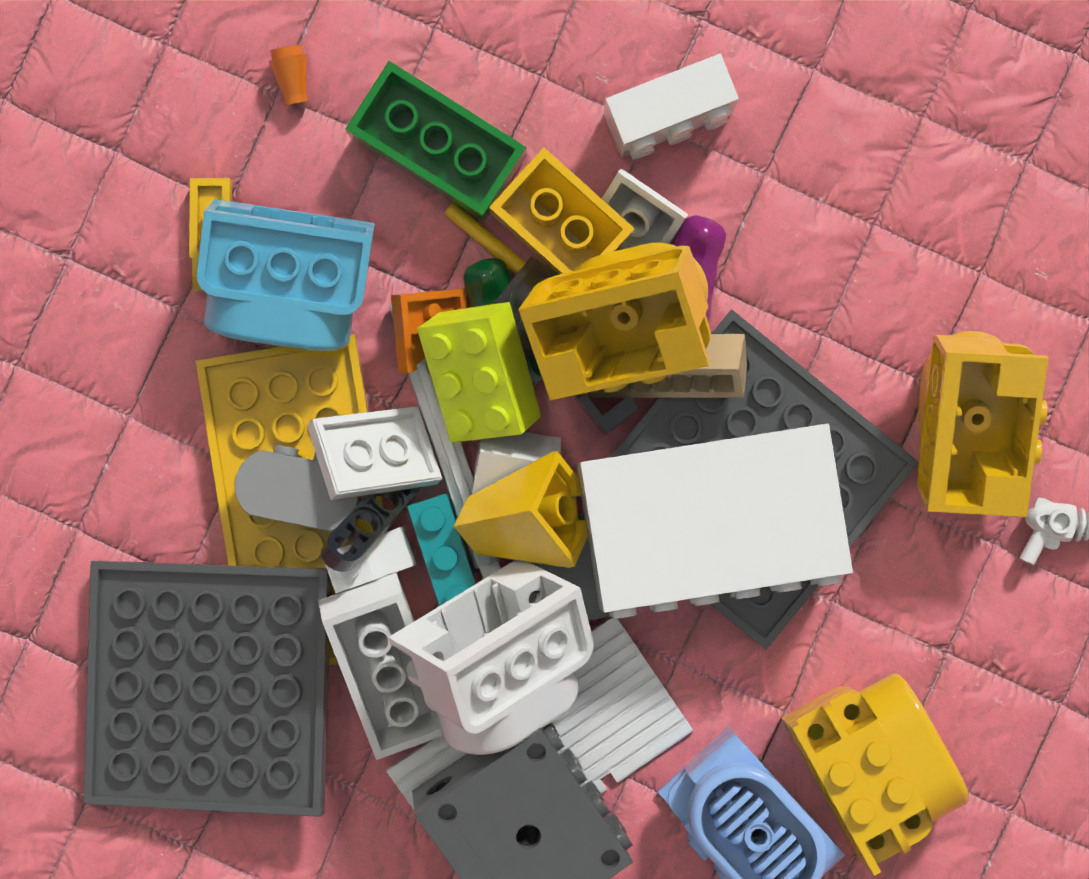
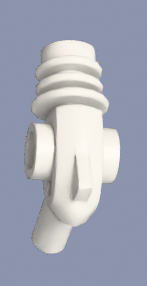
[1019,497,1089,565]

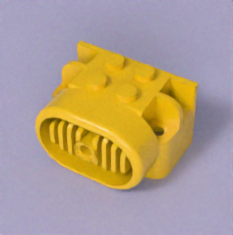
[518,243,711,401]
[917,331,1049,517]
[781,673,969,876]

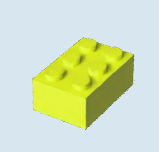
[417,302,541,443]

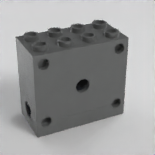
[412,722,633,879]

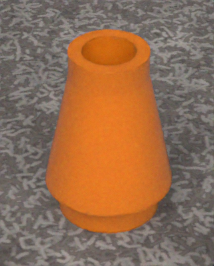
[268,45,309,106]

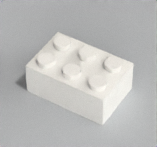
[604,53,739,160]

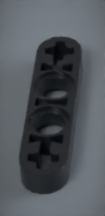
[321,487,423,572]

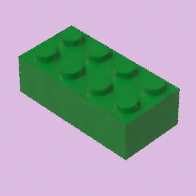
[345,61,527,222]

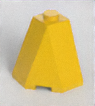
[453,451,588,568]

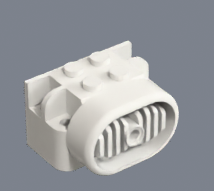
[388,560,594,755]

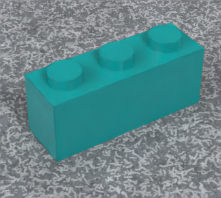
[407,494,477,606]

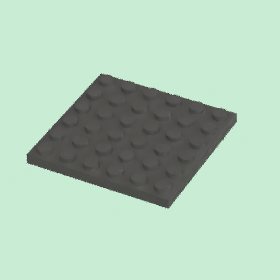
[579,309,919,650]
[84,560,331,817]

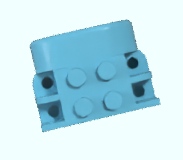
[197,199,375,351]

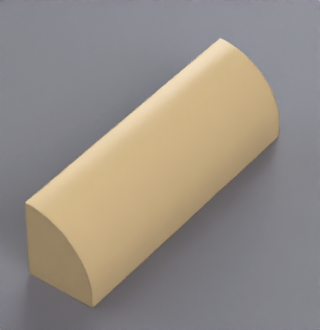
[585,334,747,398]

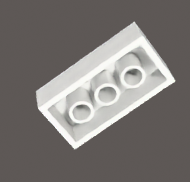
[318,573,444,760]

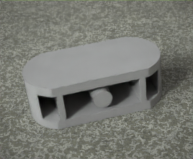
[235,444,361,531]

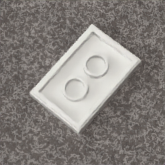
[307,406,442,500]

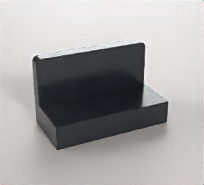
[575,393,639,436]

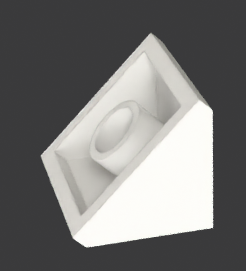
[602,169,688,250]
[471,432,561,495]

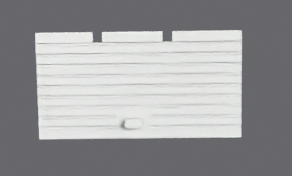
[386,617,694,810]

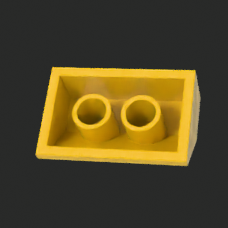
[489,147,635,275]

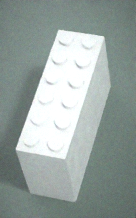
[576,423,853,619]

